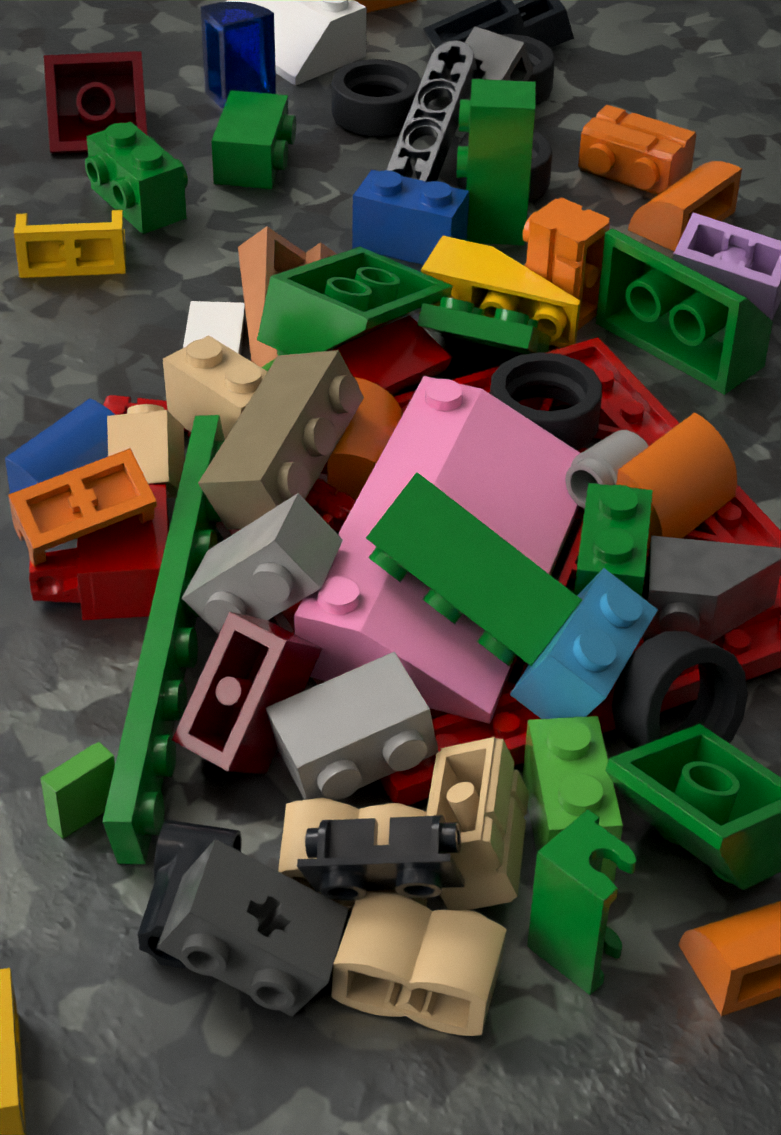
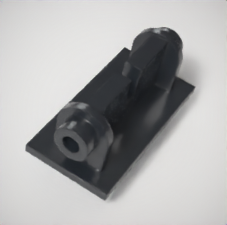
[297,815,465,901]

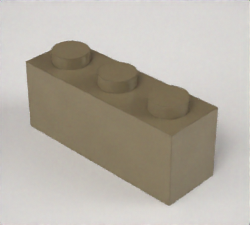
[198,350,364,529]

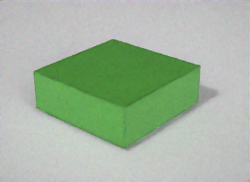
[41,742,115,839]

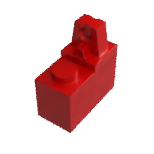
[29,484,169,620]

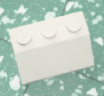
[211,0,366,86]

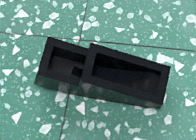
[423,0,574,50]

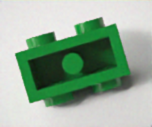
[85,121,188,234]

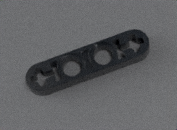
[386,41,478,182]

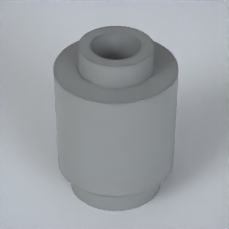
[565,430,649,509]

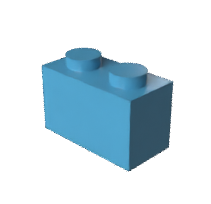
[510,568,658,719]

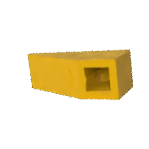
[419,235,580,348]

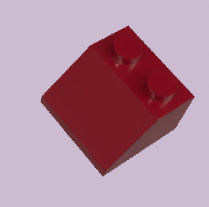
[43,51,147,154]

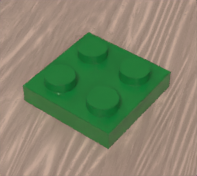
[417,297,551,354]

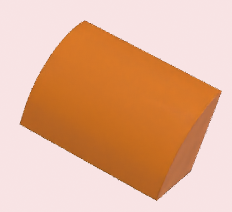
[628,161,742,251]
[327,377,403,499]
[616,412,737,549]
[679,900,781,1016]

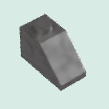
[642,536,781,642]

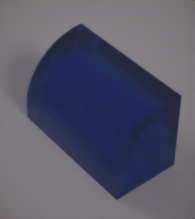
[201,1,276,109]

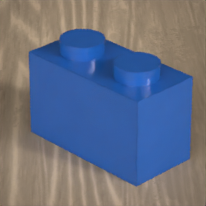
[352,170,469,265]

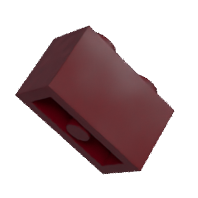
[172,612,323,774]

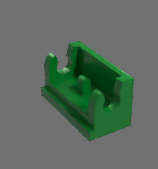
[527,809,636,995]

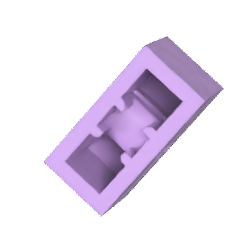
[673,212,781,320]

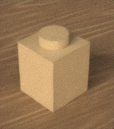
[107,404,185,498]

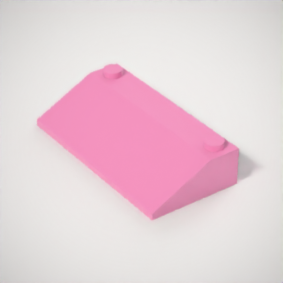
[294,376,580,724]

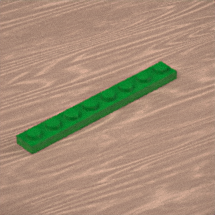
[102,415,225,864]

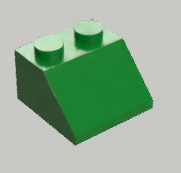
[605,724,781,890]

